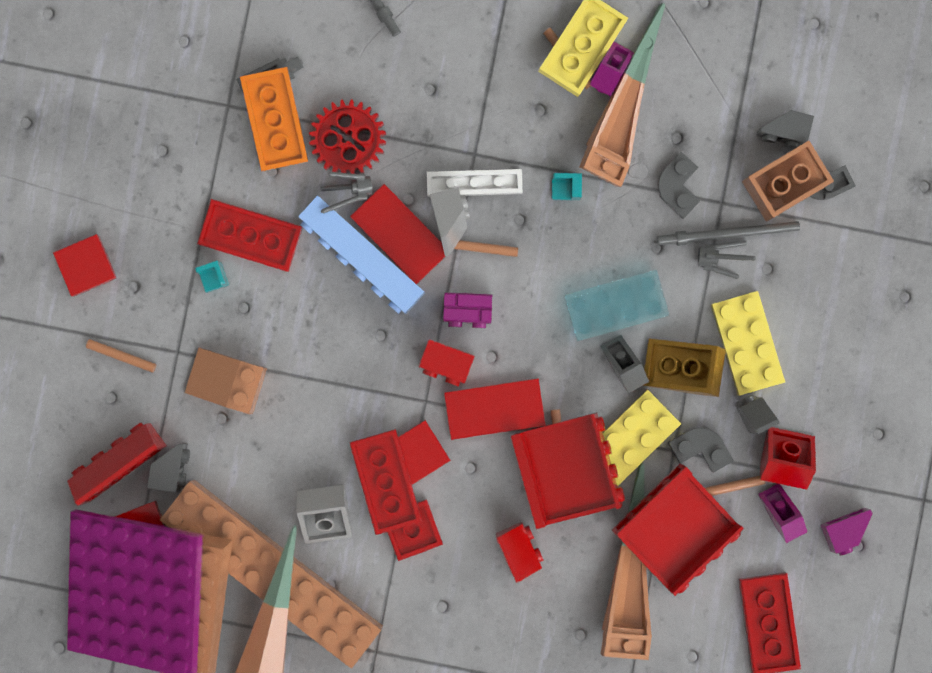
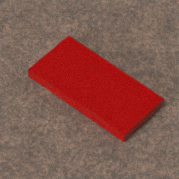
[350,184,446,285]
[197,199,303,272]
[444,378,546,440]
[349,429,422,535]
[739,572,801,673]

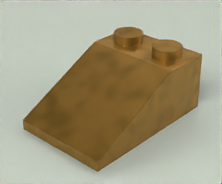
[642,338,726,397]

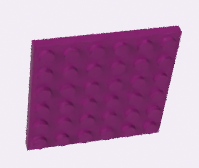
[67,509,203,673]

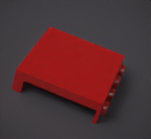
[511,412,625,529]
[612,463,744,596]

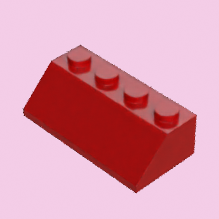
[67,422,167,506]

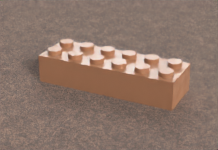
[186,530,232,673]

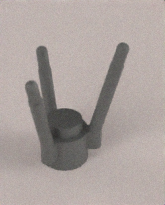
[320,171,372,214]
[698,241,756,279]

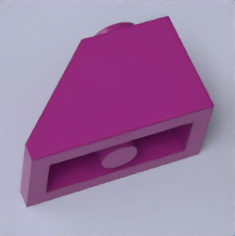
[590,42,634,96]
[758,484,807,543]
[820,508,873,556]

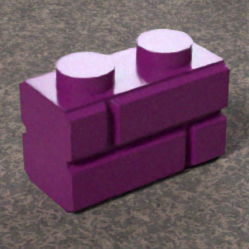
[443,293,493,328]

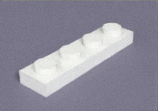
[427,169,523,197]

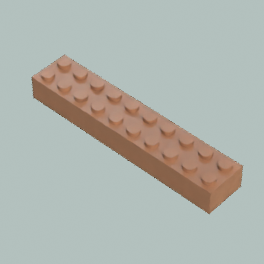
[160,480,383,669]

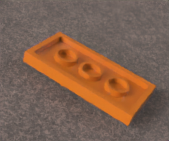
[240,67,308,171]

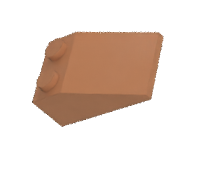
[742,141,834,222]
[184,348,267,414]

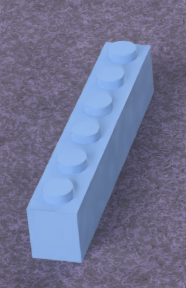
[298,195,425,314]

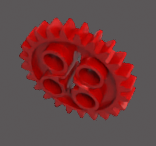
[309,99,386,174]

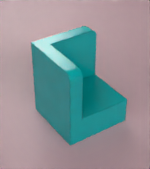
[552,173,582,200]
[195,261,229,293]

